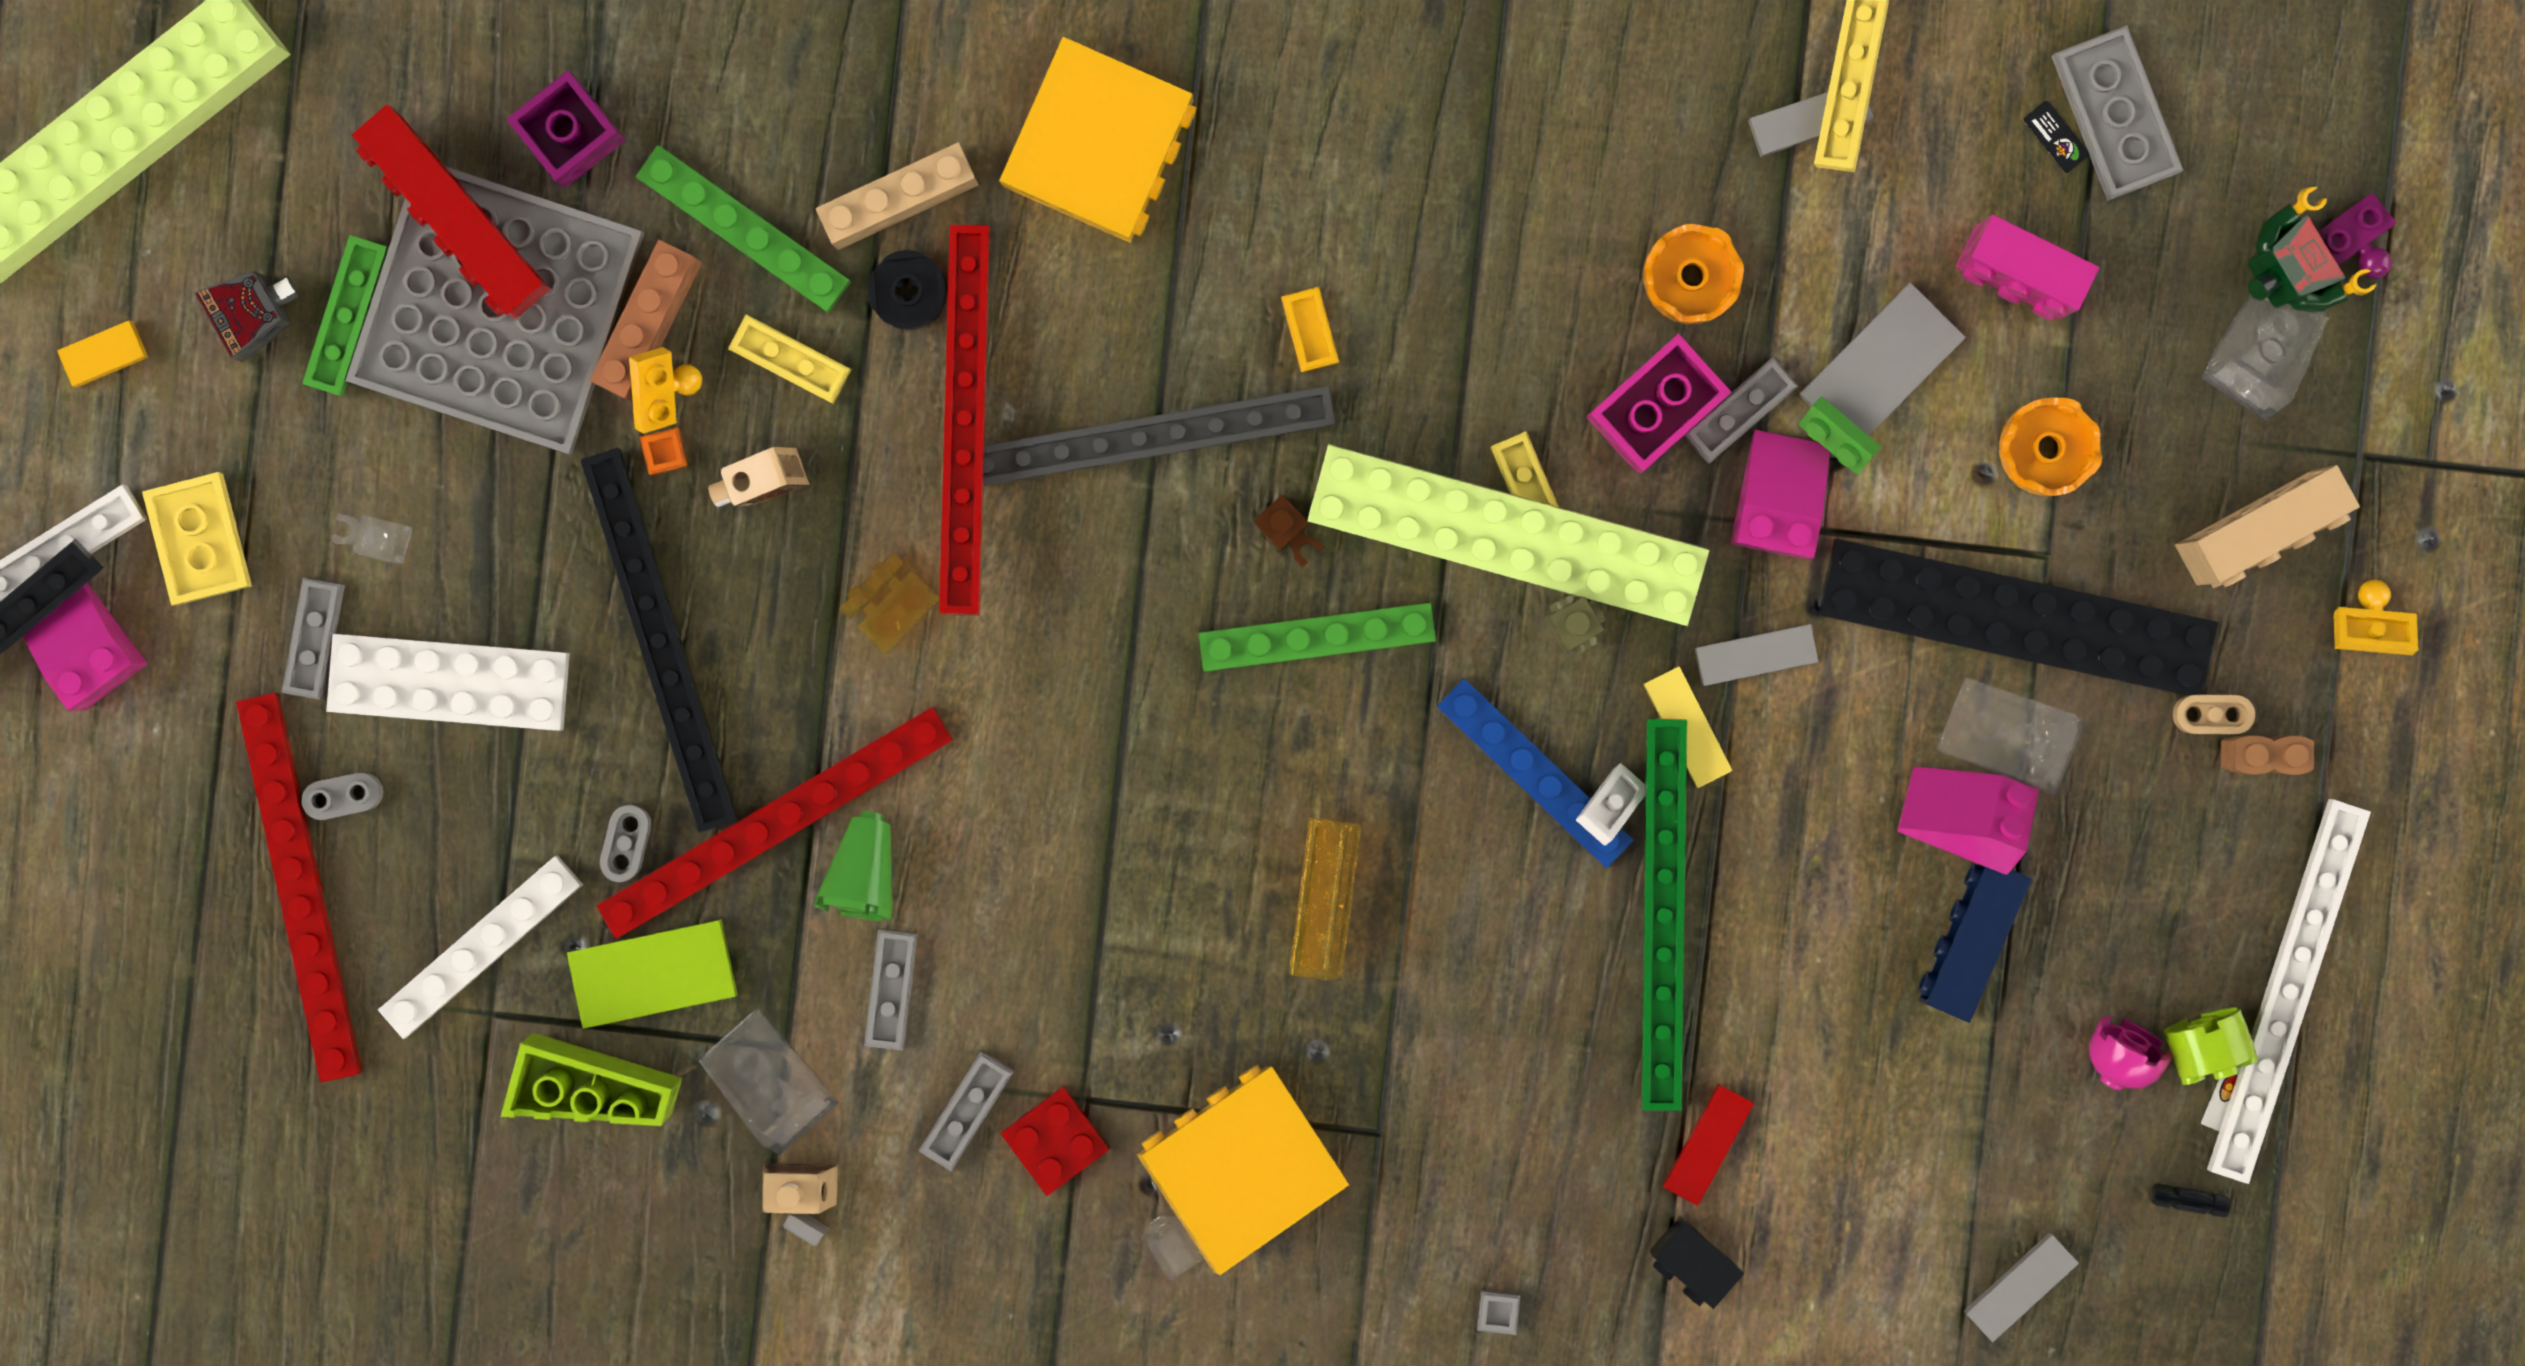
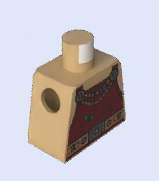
[708,447,810,507]
[762,1163,838,1214]

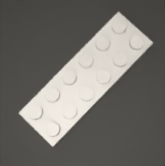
[326,634,570,731]

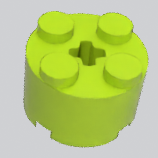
[2164,1007,2259,1085]

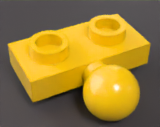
[629,347,702,434]
[2334,579,2419,656]

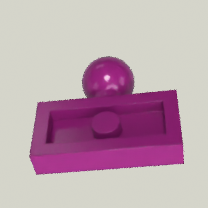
[2318,193,2396,279]

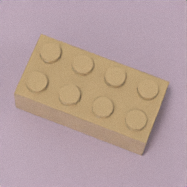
[2175,465,2360,588]

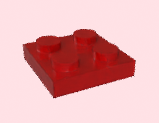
[1000,1085,1110,1196]

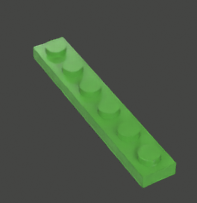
[635,145,851,313]
[1198,603,1436,672]

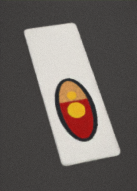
[2201,1067,2240,1131]

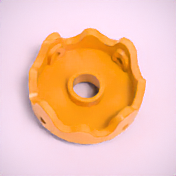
[1643,224,1744,324]
[1999,398,2103,496]

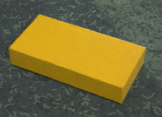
[1281,287,1339,373]
[57,320,149,388]

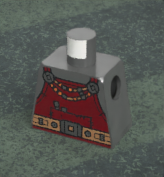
[194,271,300,362]

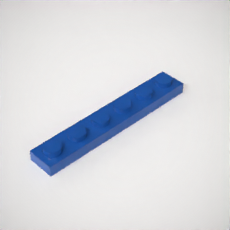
[1436,678,1633,868]

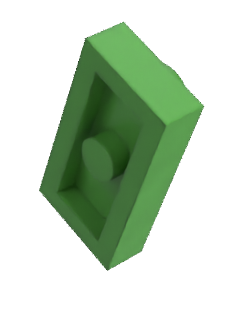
[1798,396,1881,475]

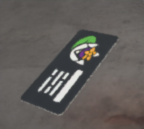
[2024,101,2089,173]

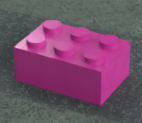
[1954,215,2100,321]
[1586,333,1731,474]

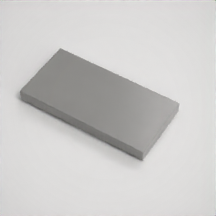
[2051,25,2184,201]
[1798,282,1966,436]

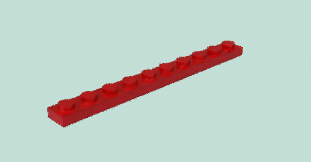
[939,225,990,616]
[236,693,363,1083]
[596,707,953,939]

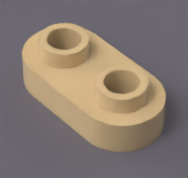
[2173,695,2255,734]

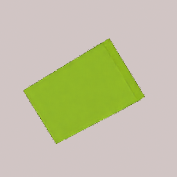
[567,919,738,1029]

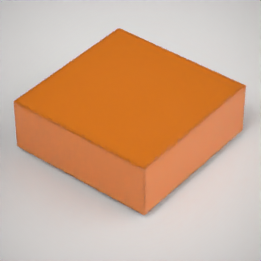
[640,428,689,476]

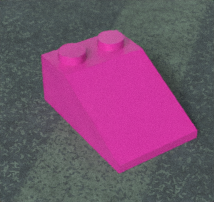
[1730,430,1830,560]
[23,583,148,711]
[1897,766,2039,875]

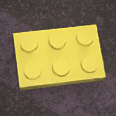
[142,472,252,606]

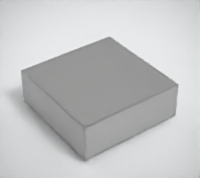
[783,1213,829,1246]
[1476,1289,1520,1335]

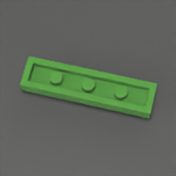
[302,235,389,397]

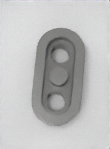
[302,772,383,820]
[600,804,651,882]

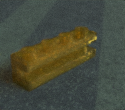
[1289,818,1362,980]

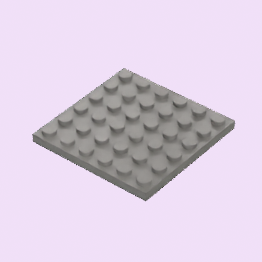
[345,167,645,455]

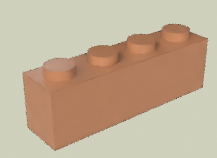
[589,239,702,402]

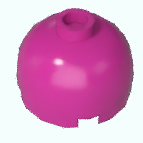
[2089,1016,2172,1090]

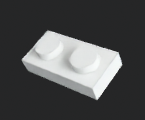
[1576,763,1645,846]

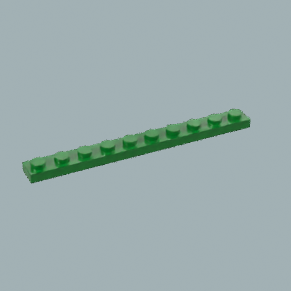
[1641,718,1687,1111]

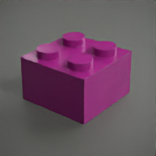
[506,70,626,188]

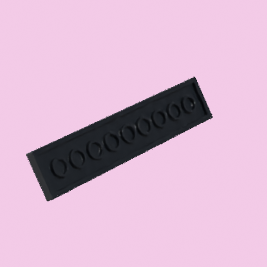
[1818,539,2219,696]

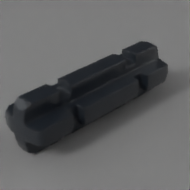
[2151,1184,2230,1217]

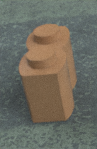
[2221,735,2314,775]

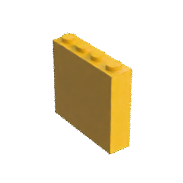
[999,37,1197,243]
[1136,1064,1349,1275]

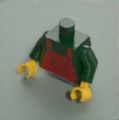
[2248,187,2376,313]

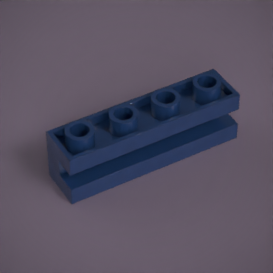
[1918,863,2032,1023]

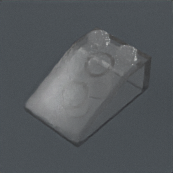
[2201,295,2329,421]
[1937,677,2084,797]
[698,1008,839,1155]

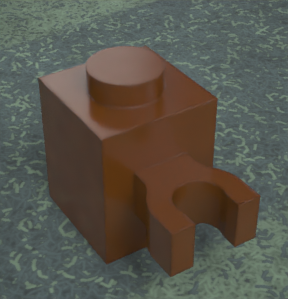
[1253,495,1324,568]

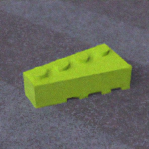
[500,1032,682,1126]

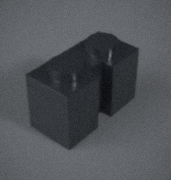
[1650,1216,1744,1309]

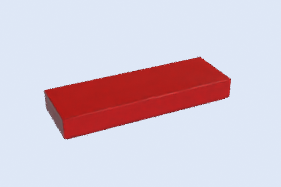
[1662,1083,1754,1206]

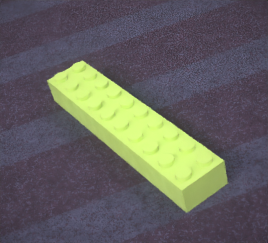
[0,0,291,284]
[1307,444,1710,626]

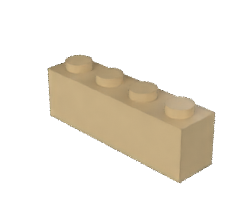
[815,142,979,250]

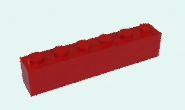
[351,104,551,320]

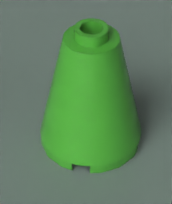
[814,811,893,922]

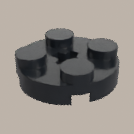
[867,250,947,330]

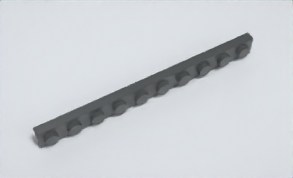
[984,386,1335,486]

